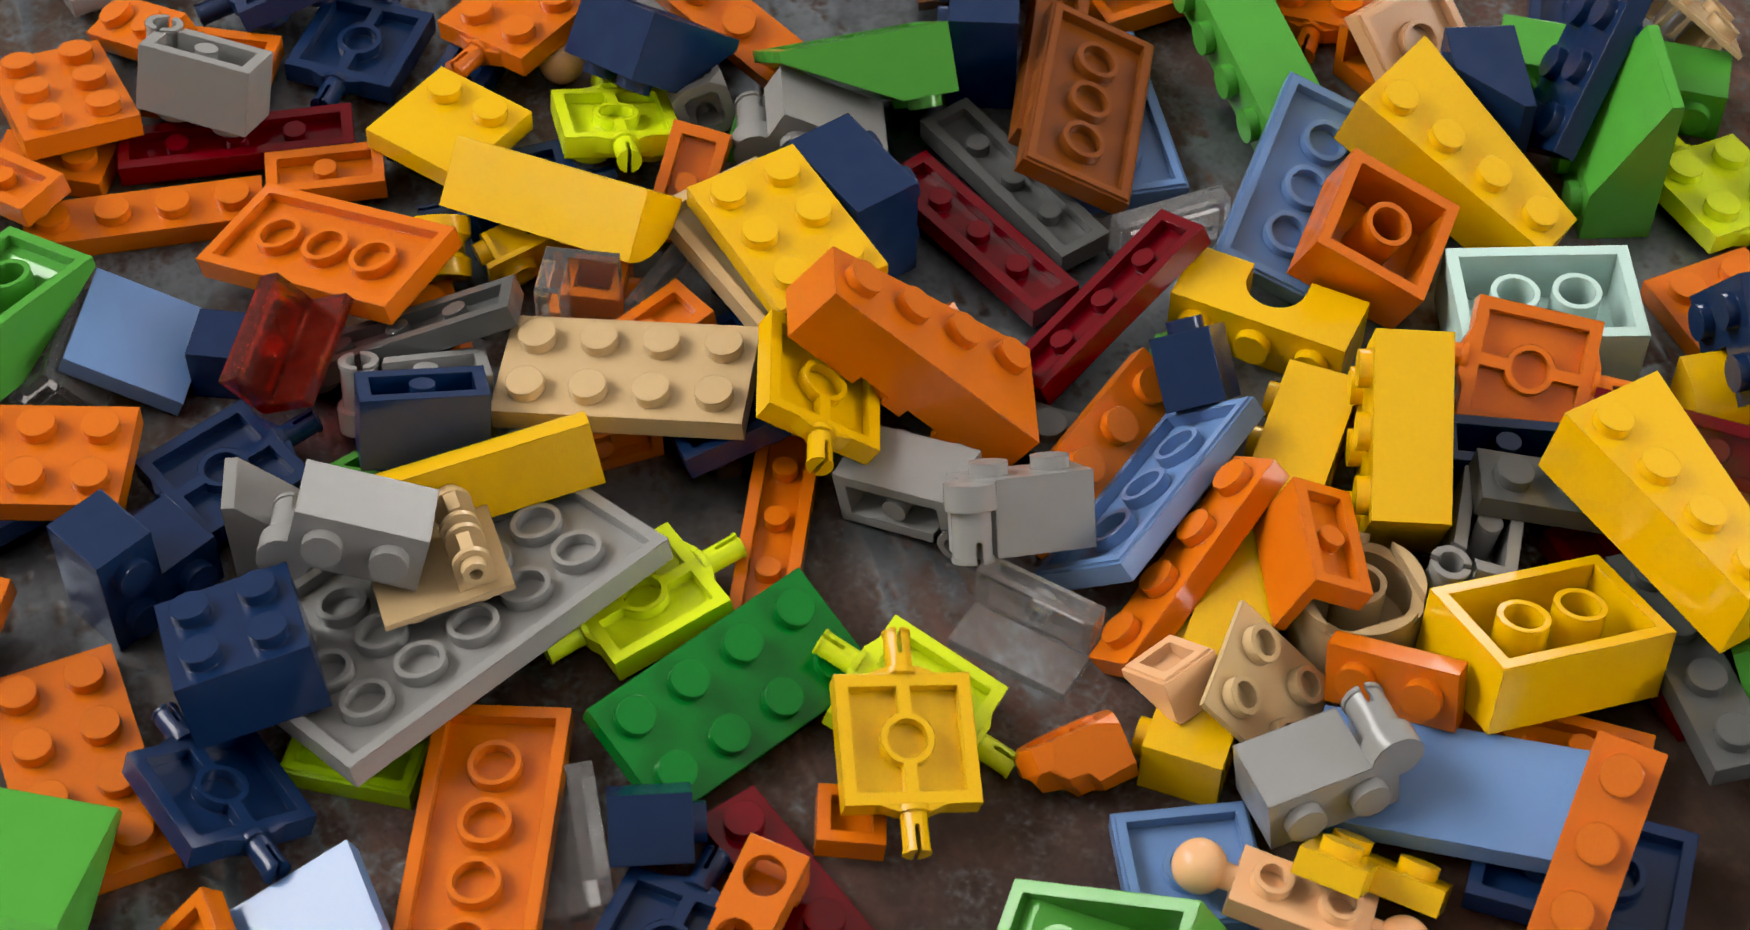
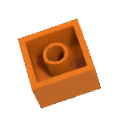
[1286,148,1461,329]

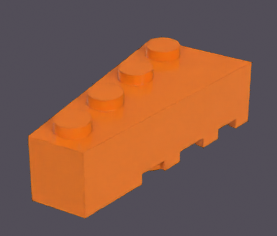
[786,246,1040,466]

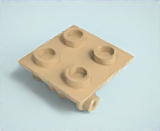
[1645,0,1743,61]
[371,484,516,632]
[1199,600,1326,762]

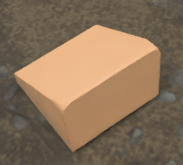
[1121,634,1217,724]

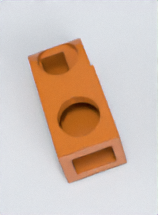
[707,832,810,930]

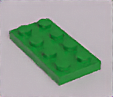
[582,567,861,801]

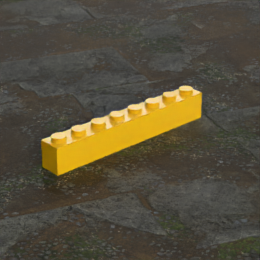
[1131,359,1358,805]

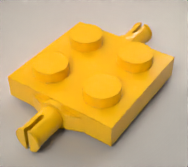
[756,309,880,476]
[829,627,983,860]

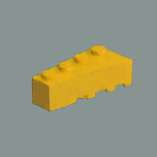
[1334,35,1577,248]
[1538,370,1750,654]

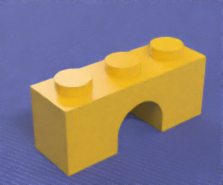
[1166,247,1370,375]

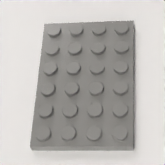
[277,488,673,787]

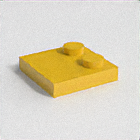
[365,66,533,186]

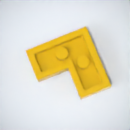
[1290,827,1453,919]

